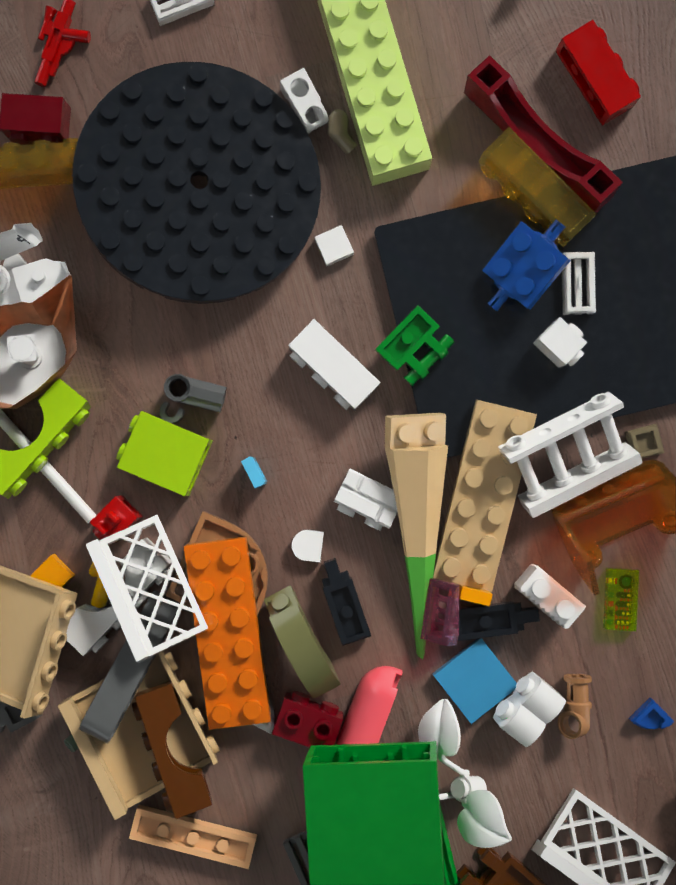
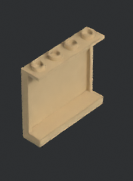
[0,565,78,719]
[58,650,220,820]

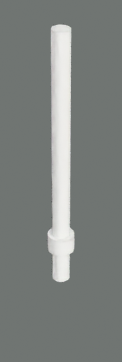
[0,409,96,524]

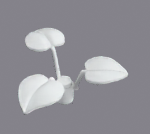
[418,699,512,848]

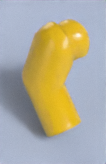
[89,562,108,608]

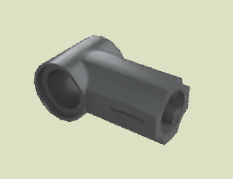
[164,374,227,413]

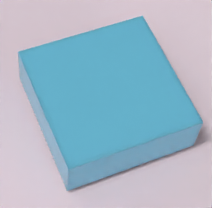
[241,456,267,489]

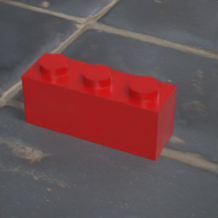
[556,20,641,126]

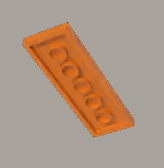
[184,537,271,730]

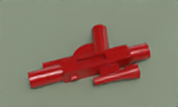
[34,0,91,87]

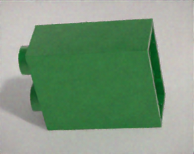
[303,741,445,885]

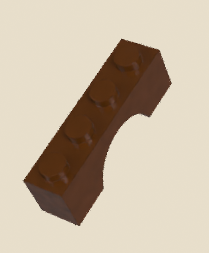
[132,680,212,819]

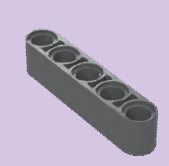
[79,590,180,744]

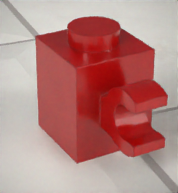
[90,495,144,544]

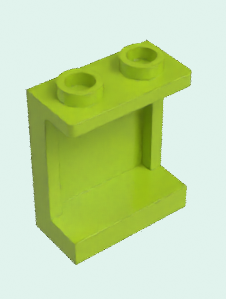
[116,411,213,496]

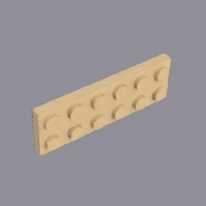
[433,400,537,592]

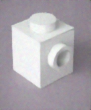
[533,317,587,368]

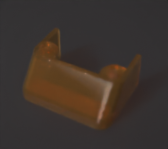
[551,460,676,596]

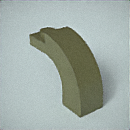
[264,585,341,699]

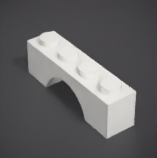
[66,538,172,656]

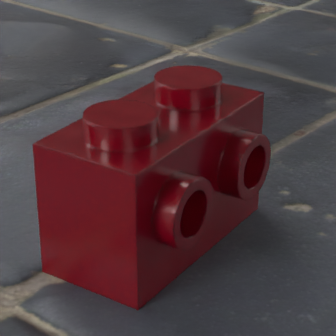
[272,691,343,748]

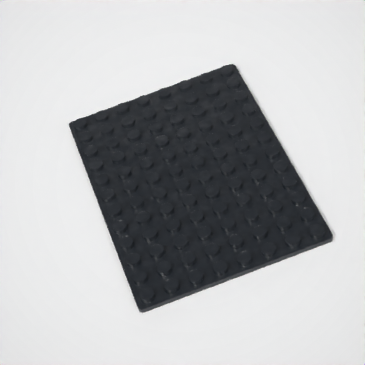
[374,156,676,458]

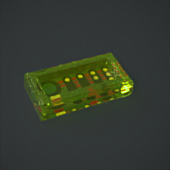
[603,567,639,631]

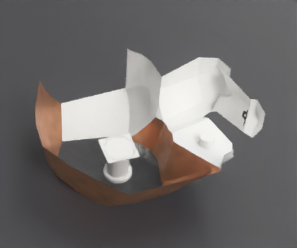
[0,223,77,409]

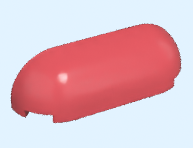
[336,666,402,745]

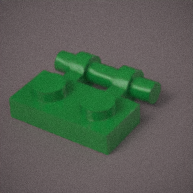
[375,305,455,386]

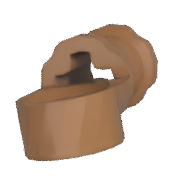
[557,674,592,739]

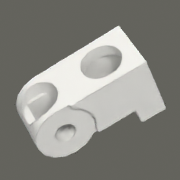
[280,68,329,133]

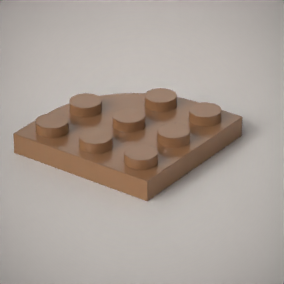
[166,511,268,616]

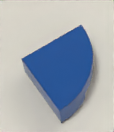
[628,698,674,729]

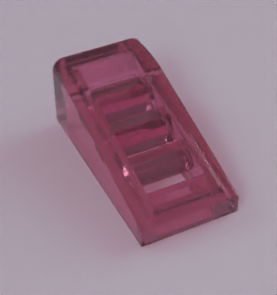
[420,578,459,646]

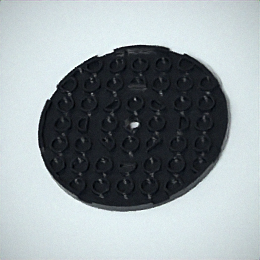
[72,62,321,304]

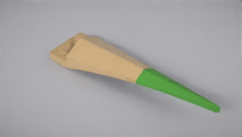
[385,413,448,660]

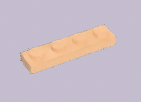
[129,804,257,869]

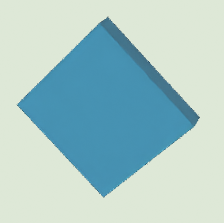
[433,638,517,724]

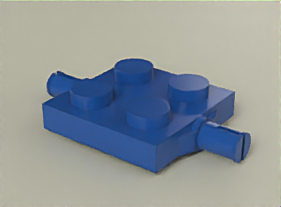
[482,219,571,311]

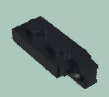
[322,558,371,646]
[452,601,540,641]

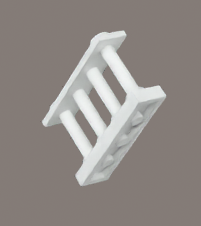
[498,391,643,518]

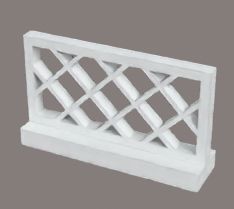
[86,515,209,663]
[531,788,676,885]

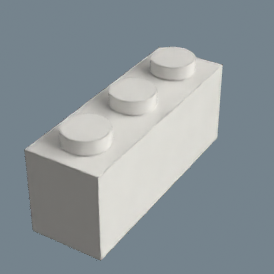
[288,319,381,411]

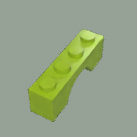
[0,378,91,499]

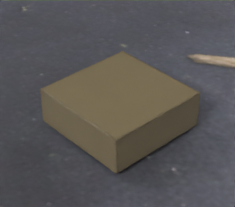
[625,424,665,459]

